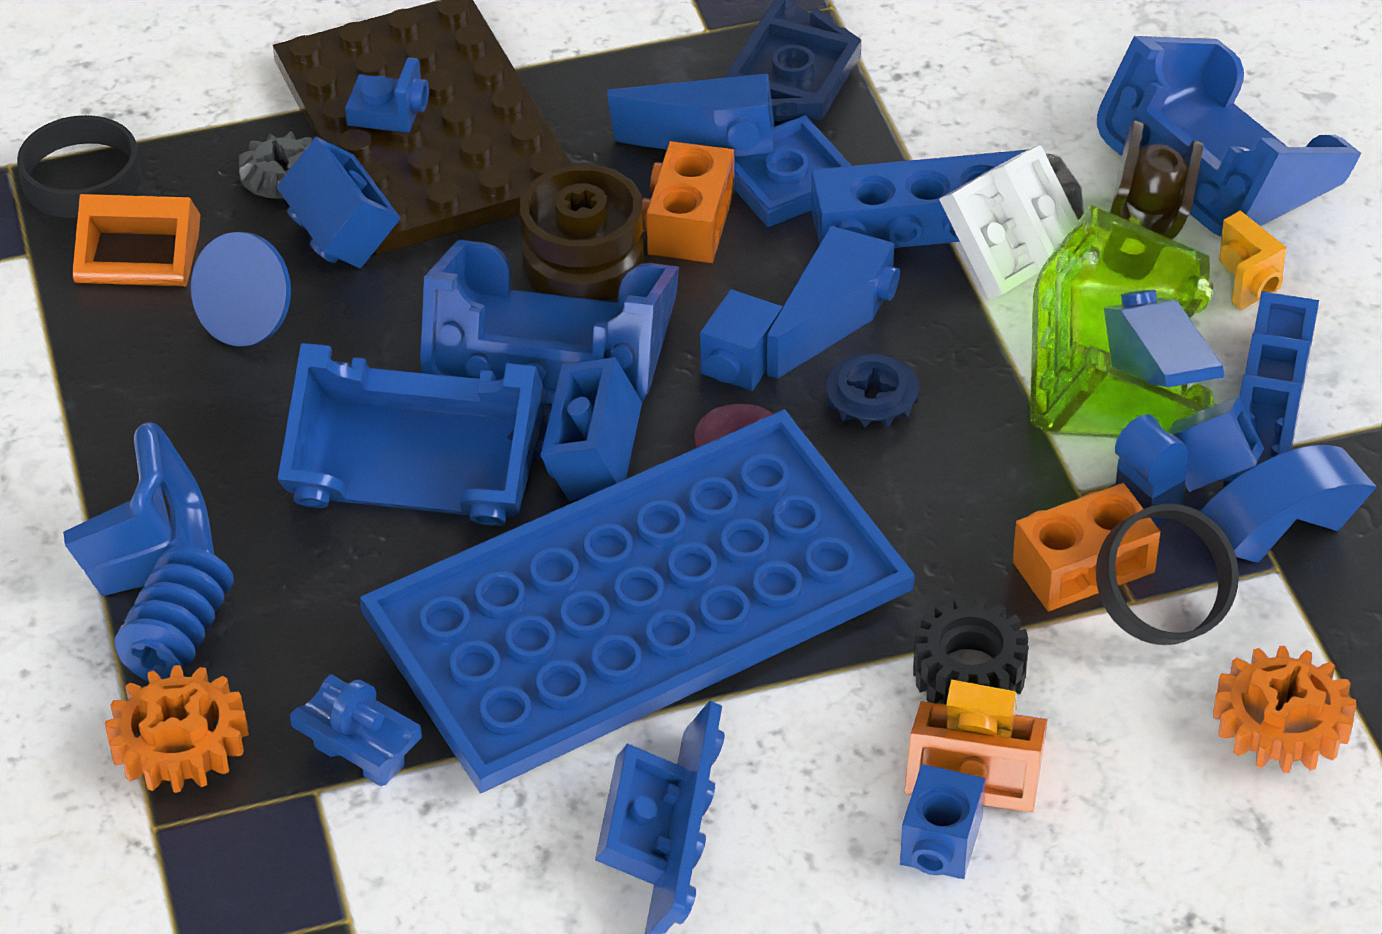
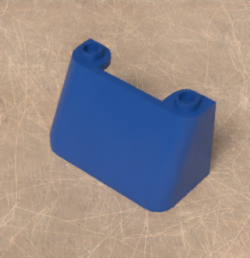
[1097,36,1362,236]
[420,240,679,405]
[278,343,547,526]

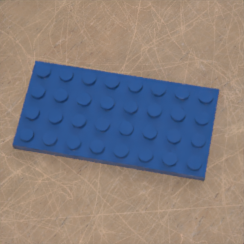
[360,409,915,794]

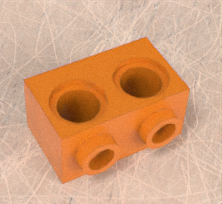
[642,141,735,263]
[1013,483,1161,612]

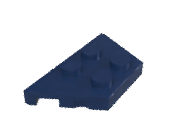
[724,0,862,122]

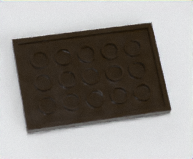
[273,0,572,255]

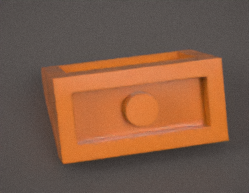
[73,194,201,287]
[904,701,1048,812]

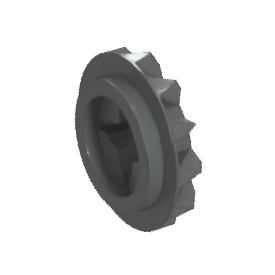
[239,131,312,198]

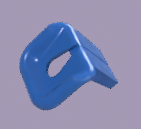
[63,422,214,596]

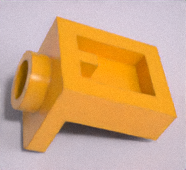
[1219,210,1287,310]
[946,680,1017,738]

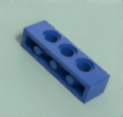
[811,149,1029,248]

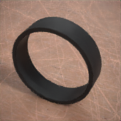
[17,115,141,218]
[1096,504,1239,645]

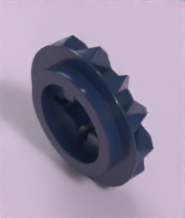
[826,354,919,429]

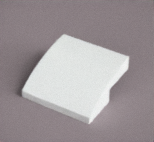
[939,144,1089,299]

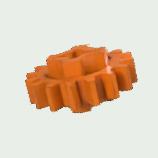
[1213,646,1357,773]
[105,665,248,793]

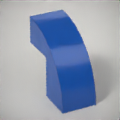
[1200,445,1377,563]

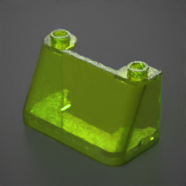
[1030,205,1216,439]

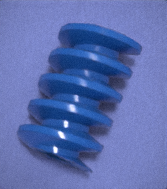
[114,546,234,681]

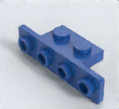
[595,700,725,934]

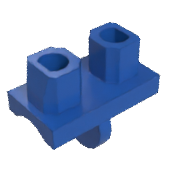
[290,674,422,786]

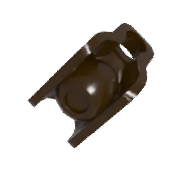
[1103,120,1204,273]

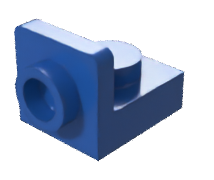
[345,58,429,133]

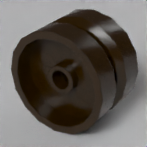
[520,164,644,301]

